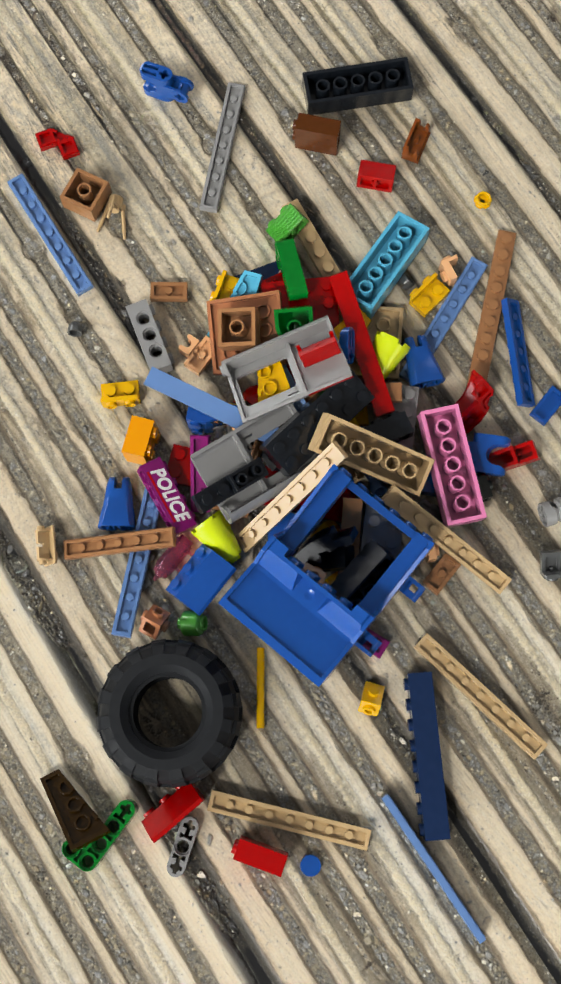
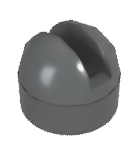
[398,273,414,290]
[67,321,83,337]

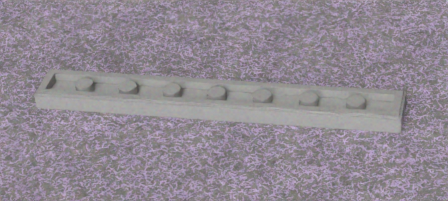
[199,82,246,213]

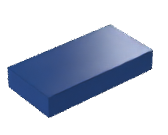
[529,385,561,426]

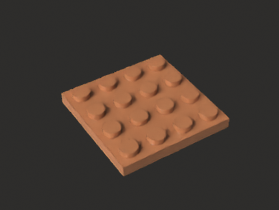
[206,290,288,376]

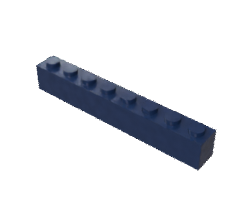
[403,672,451,841]

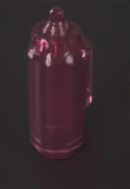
[153,534,194,581]

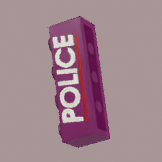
[137,457,197,537]

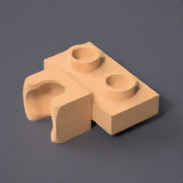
[178,334,212,376]

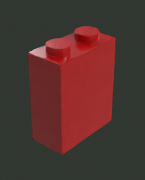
[231,835,288,877]

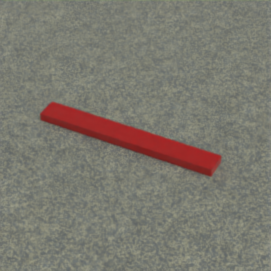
[329,270,395,418]

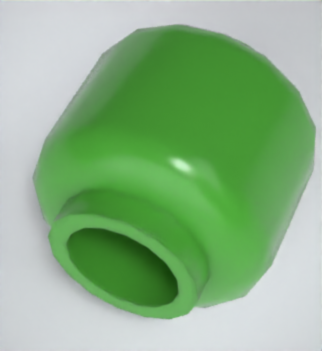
[177,611,208,636]

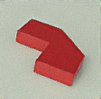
[35,128,80,160]

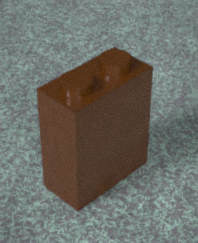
[292,113,341,156]

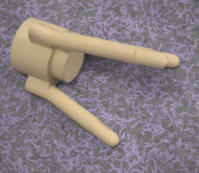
[96,194,126,240]

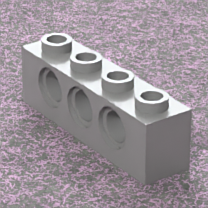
[125,299,175,373]

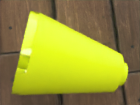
[373,331,410,380]
[191,510,242,563]

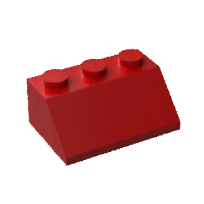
[141,783,206,843]

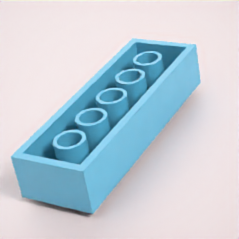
[350,211,430,319]

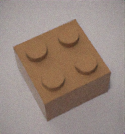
[60,168,112,222]
[218,307,260,351]

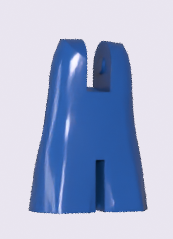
[404,334,445,389]
[98,477,136,531]

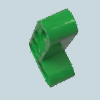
[275,238,308,301]
[62,799,138,872]

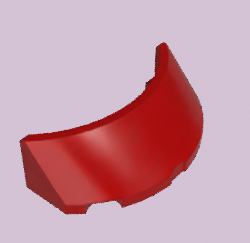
[455,370,494,434]

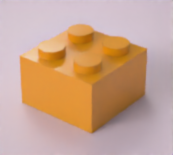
[121,415,161,465]

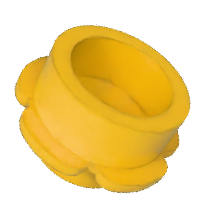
[474,191,492,209]

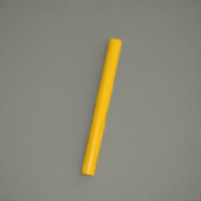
[256,647,265,728]

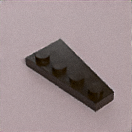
[40,769,111,853]

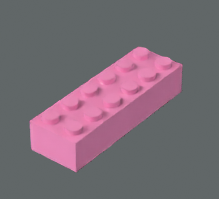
[417,404,487,528]

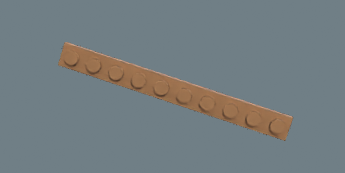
[466,230,517,387]

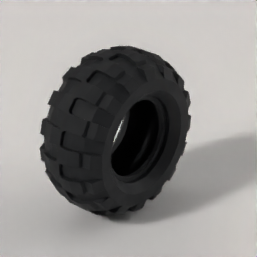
[96,639,243,788]

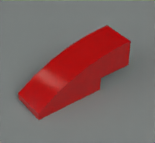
[482,440,540,476]

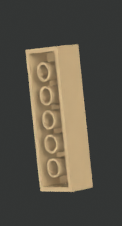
[308,412,435,496]

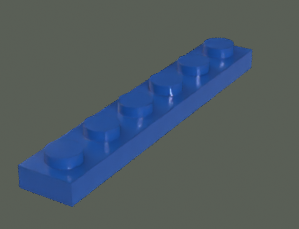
[501,298,535,408]

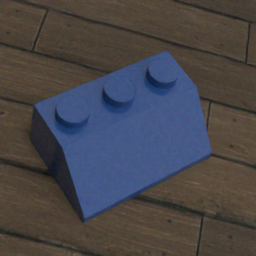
[165,544,237,616]

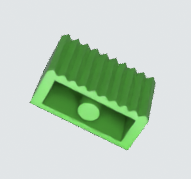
[265,203,309,242]

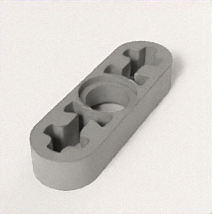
[167,816,199,877]

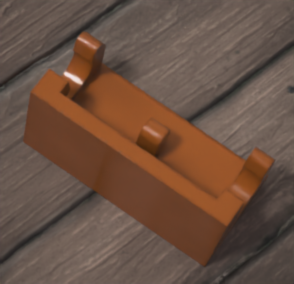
[401,118,431,164]

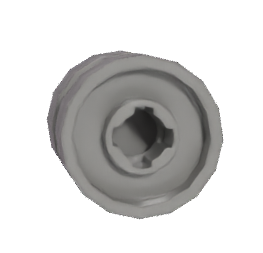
[537,497,561,527]

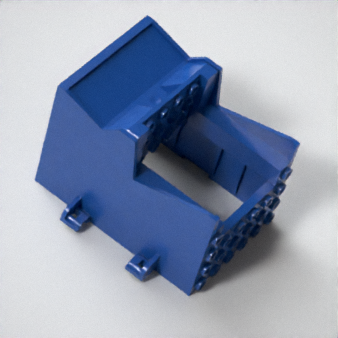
[218,464,434,687]

